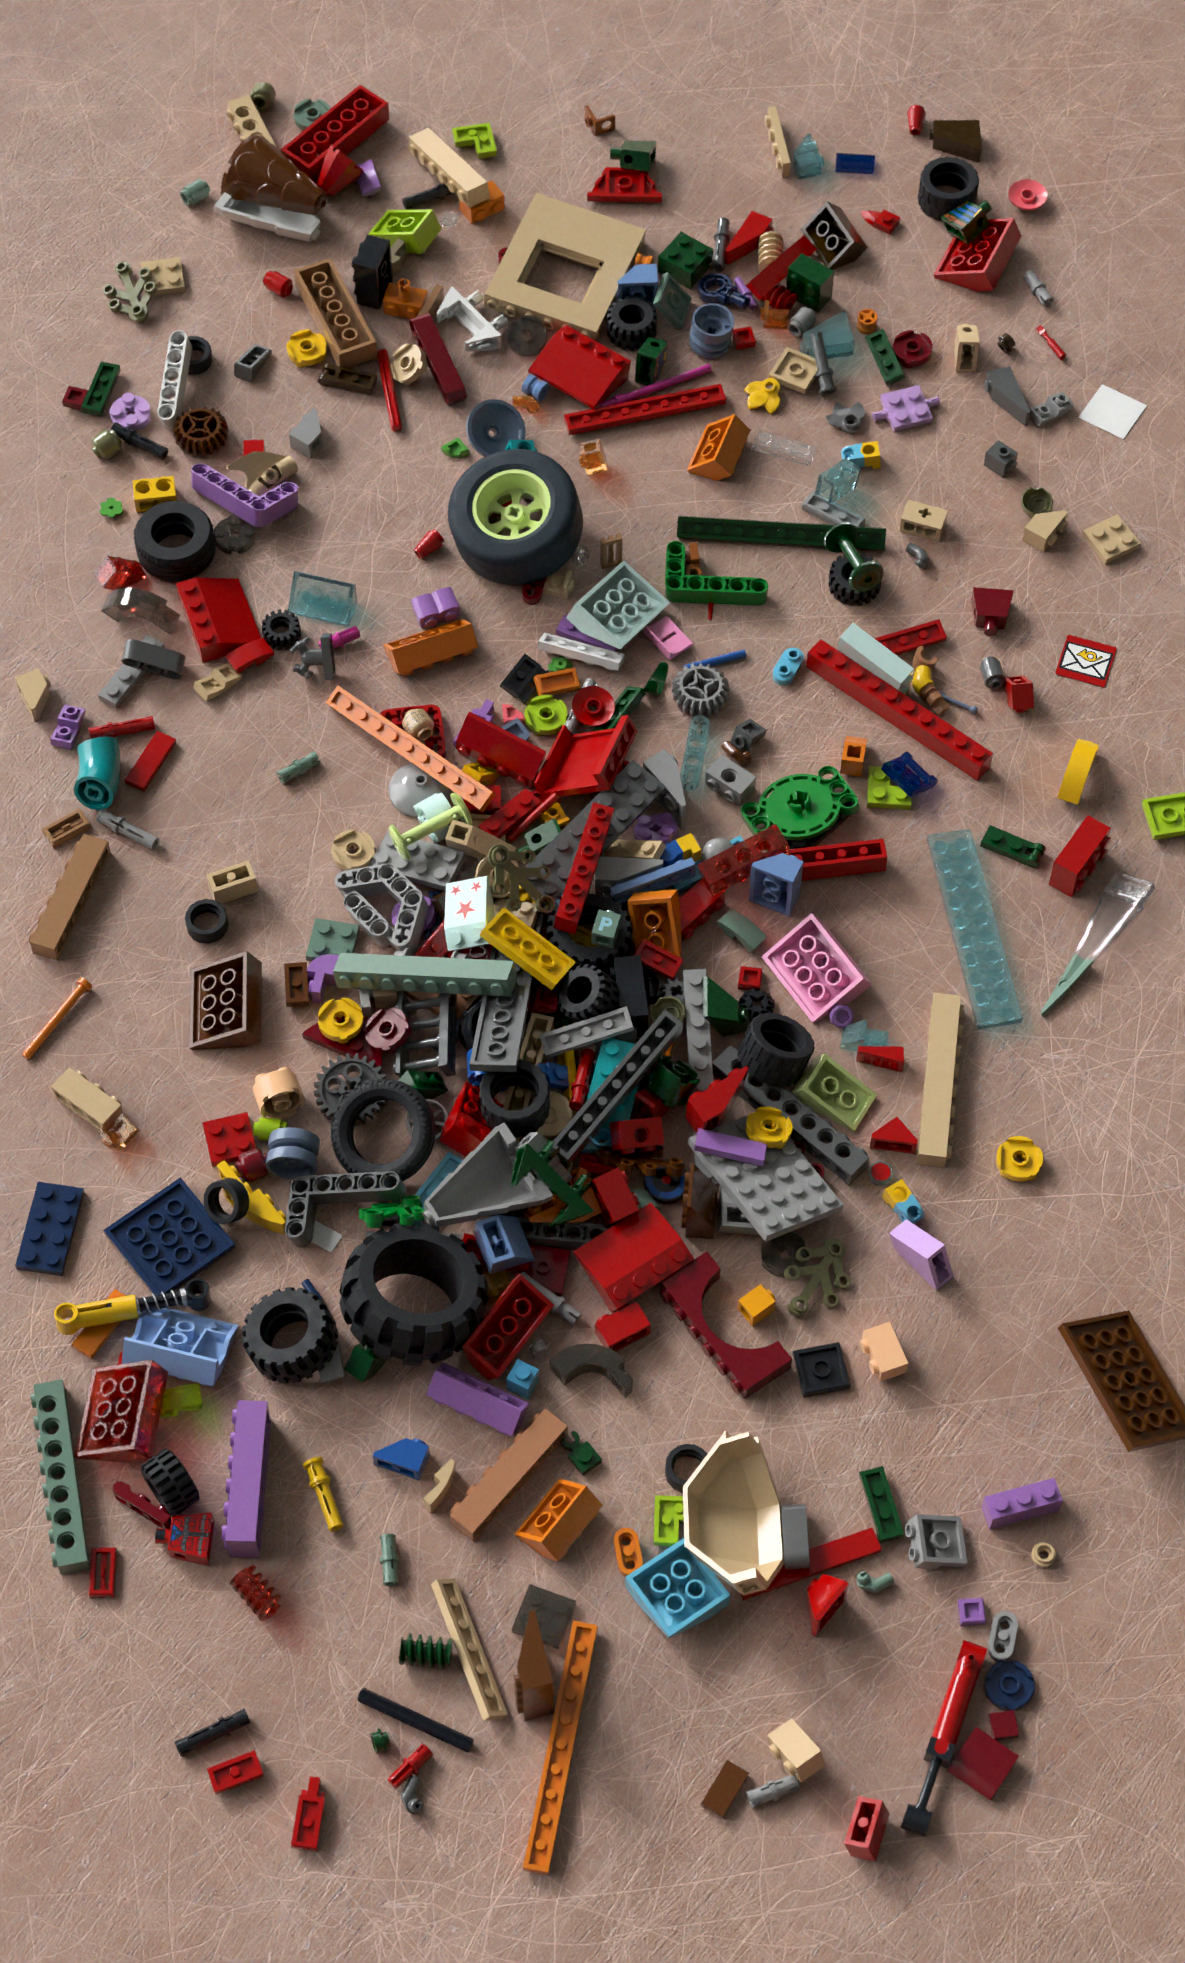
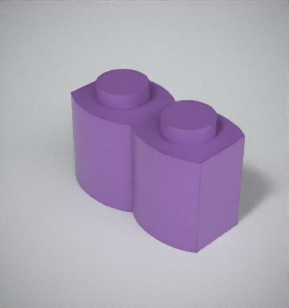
[411,587,460,628]

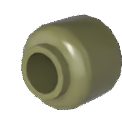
[249,82,276,111]
[91,429,122,460]

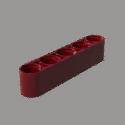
[409,313,467,405]

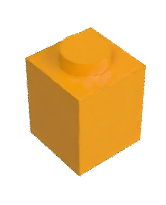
[737,1284,776,1327]

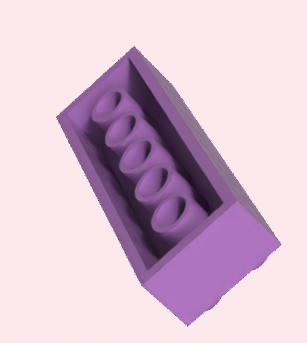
[222,1400,271,1558]

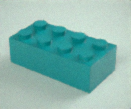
[586,1038,640,1130]

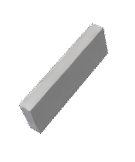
[801,491,866,526]

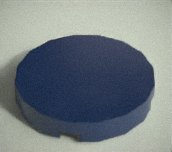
[984,1660,1035,1711]

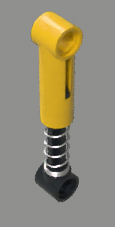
[54,1278,211,1335]

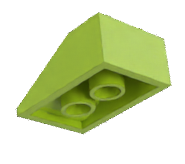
[368,209,442,254]

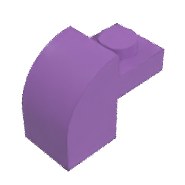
[307,954,339,1004]

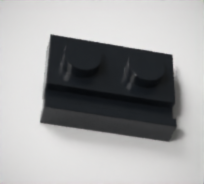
[499,654,549,705]

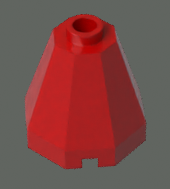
[317,145,364,197]

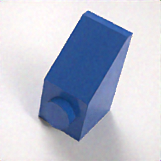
[373,1438,430,1480]

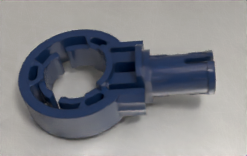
[698,273,751,309]

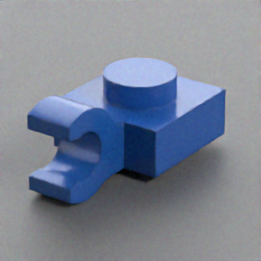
[537,1062,569,1090]

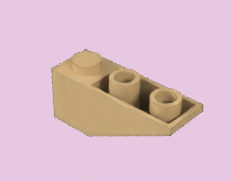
[445,820,517,860]

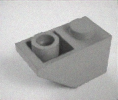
[289,408,322,458]

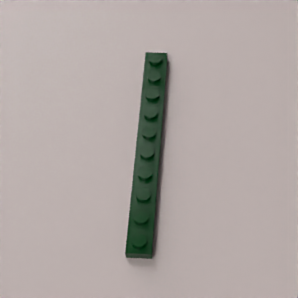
[677,515,886,550]

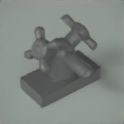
[290,633,336,680]

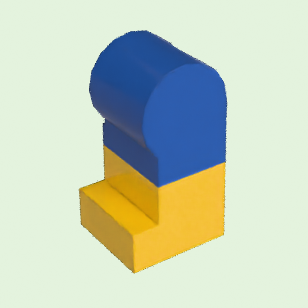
[659,833,701,867]

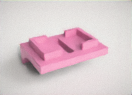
[643,616,693,660]

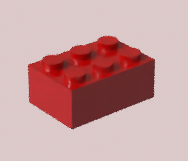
[1049,815,1111,898]

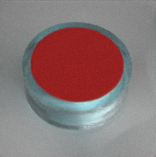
[869,1161,893,1186]

